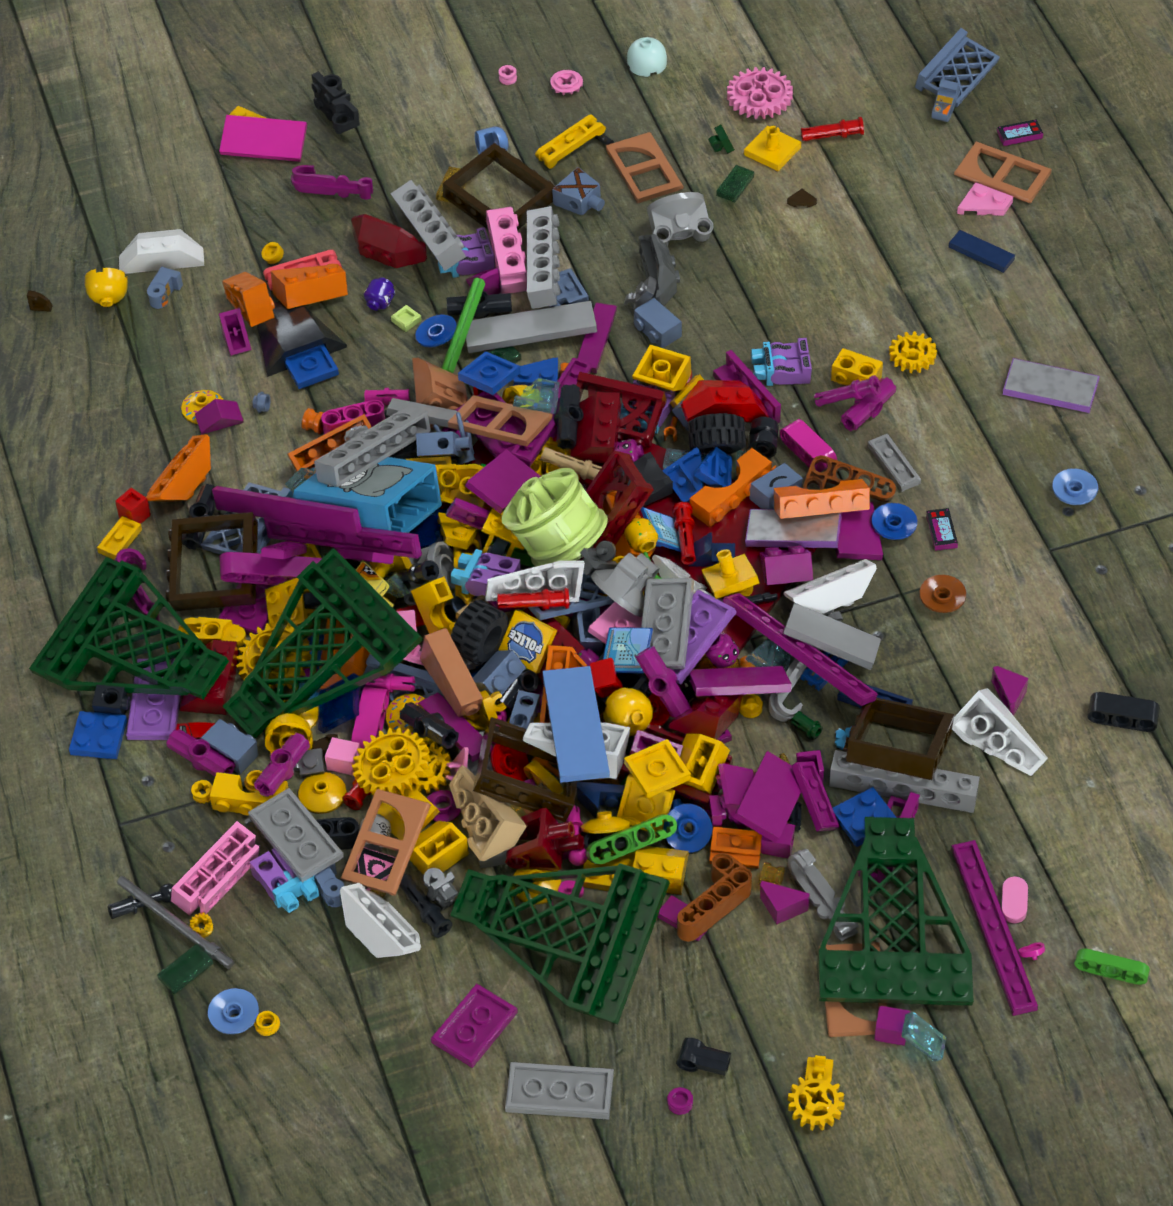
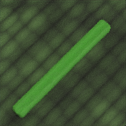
[442,278,485,373]

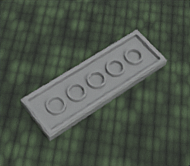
[466,301,597,353]

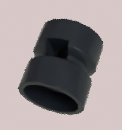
[748,417,779,459]

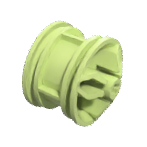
[502,468,608,567]

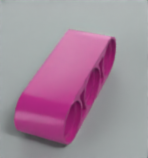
[321,400,385,434]
[779,419,837,472]
[351,686,389,749]

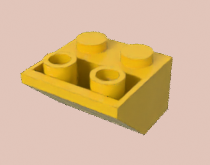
[680,734,730,794]
[410,821,469,875]

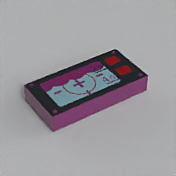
[997,119,1043,146]
[926,508,958,551]

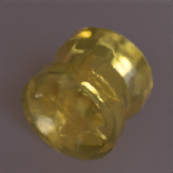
[758,862,785,886]

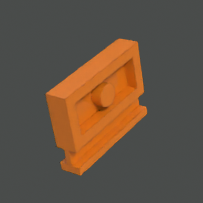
[709,827,762,869]

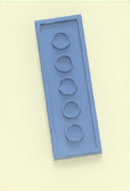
[543,666,610,783]

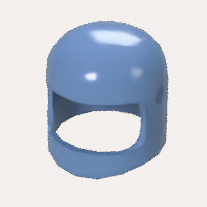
[474,126,509,154]

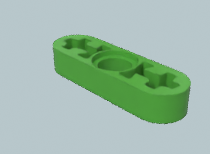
[1074,948,1150,985]

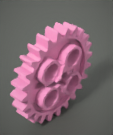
[727,67,793,119]

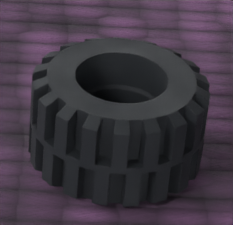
[688,413,746,455]
[451,600,508,665]

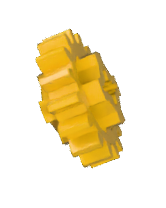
[889,331,937,373]
[413,742,453,794]
[788,1073,845,1131]

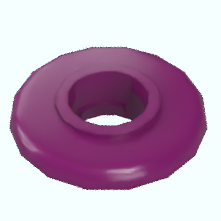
[427,790,461,822]

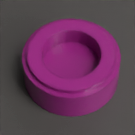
[667,1087,693,1115]

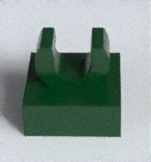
[708,124,735,154]

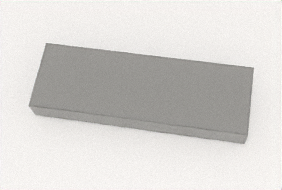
[386,398,457,427]
[868,434,921,492]

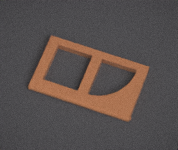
[606,132,684,203]
[954,142,1052,204]
[448,395,553,447]
[341,789,431,895]
[819,942,887,1037]

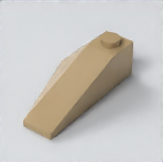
[449,765,526,861]

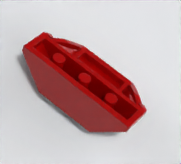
[681,380,769,422]

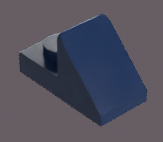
[689,532,735,567]
[577,782,625,818]

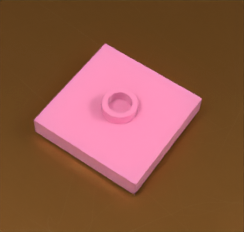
[588,602,642,644]

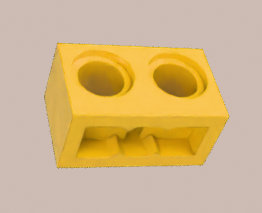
[831,348,883,386]

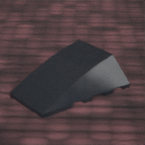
[257,301,347,377]

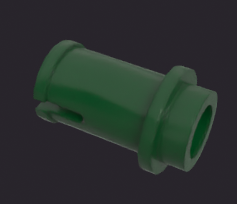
[791,711,823,739]

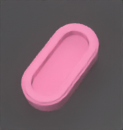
[1001,877,1028,924]

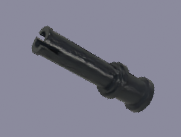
[386,560,439,587]
[399,873,452,938]

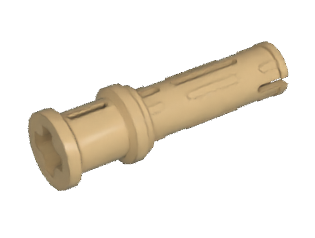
[540,447,602,480]

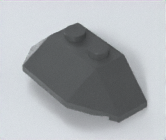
[639,234,680,306]

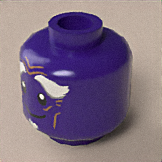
[364,277,395,310]

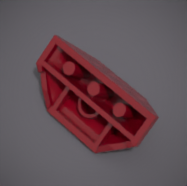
[351,214,427,268]

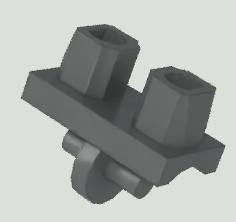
[580,541,618,575]
[423,868,458,911]

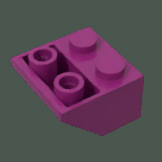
[759,545,813,585]
[716,763,755,829]

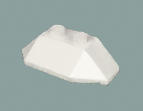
[119,229,204,274]
[784,559,877,615]
[340,883,421,958]

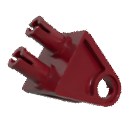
[505,808,584,871]

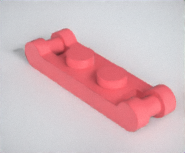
[263,250,342,291]

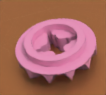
[550,70,583,96]

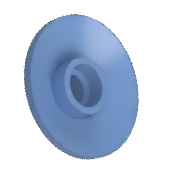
[1052,469,1098,505]
[208,988,259,1034]

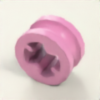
[498,65,517,85]

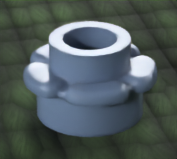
[253,392,271,413]

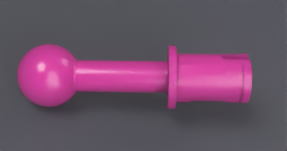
[566,805,588,866]

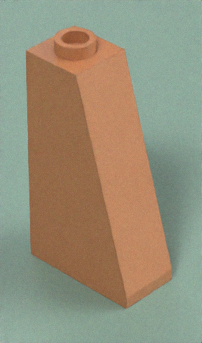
[420,628,483,717]

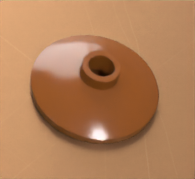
[920,575,966,613]

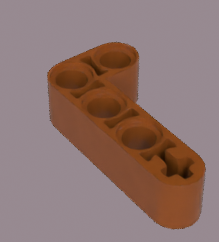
[803,455,896,502]
[677,853,752,942]

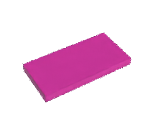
[219,115,307,162]

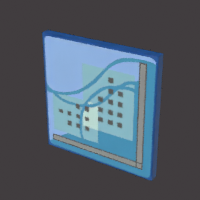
[640,507,681,552]
[603,627,653,673]

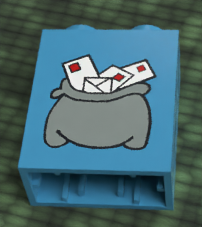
[292,457,442,533]

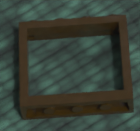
[443,143,555,230]
[166,512,258,611]
[843,697,954,780]
[473,717,577,822]

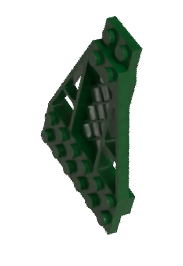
[223,548,423,739]
[29,557,229,700]
[817,817,974,1006]
[450,863,670,1025]

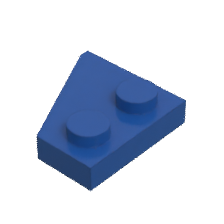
[513,358,558,391]
[662,447,704,503]
[694,447,732,488]

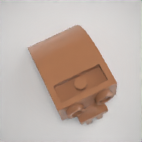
[412,358,467,430]

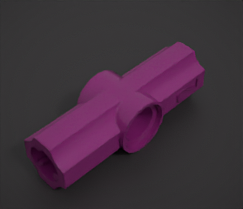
[841,377,896,431]
[635,646,691,718]
[166,729,235,776]
[254,733,310,797]

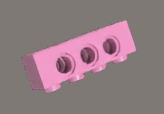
[486,207,527,294]
[171,821,260,916]

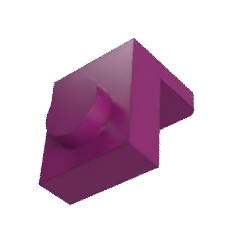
[705,795,726,833]

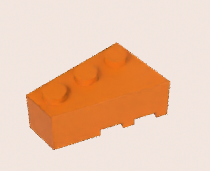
[270,264,348,309]
[222,272,275,327]

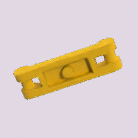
[535,114,606,169]

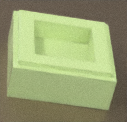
[391,305,422,332]

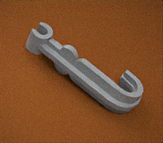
[768,647,821,721]
[788,848,859,942]

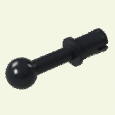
[107,883,174,919]

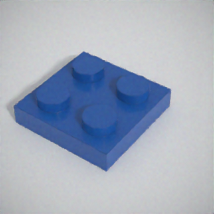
[285,344,339,389]
[458,351,521,395]
[69,711,127,759]
[832,787,897,847]

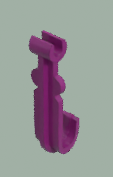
[291,165,373,200]
[115,548,160,622]

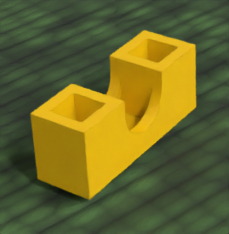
[411,577,456,636]
[210,772,288,816]

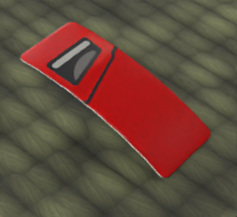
[176,722,215,738]

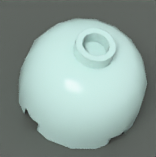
[627,37,667,77]

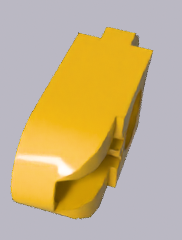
[177,617,246,649]

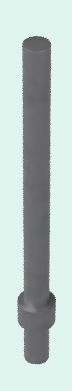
[117,876,234,970]

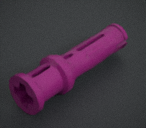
[814,375,881,407]

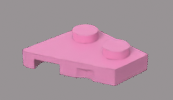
[957,182,1013,216]

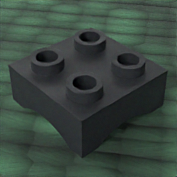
[622,452,673,507]

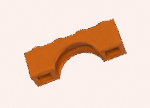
[690,448,772,527]
[774,479,870,519]

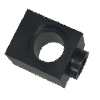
[92,685,131,715]

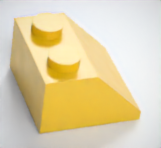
[632,345,691,391]
[633,846,689,895]

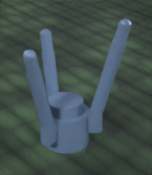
[433,412,475,465]

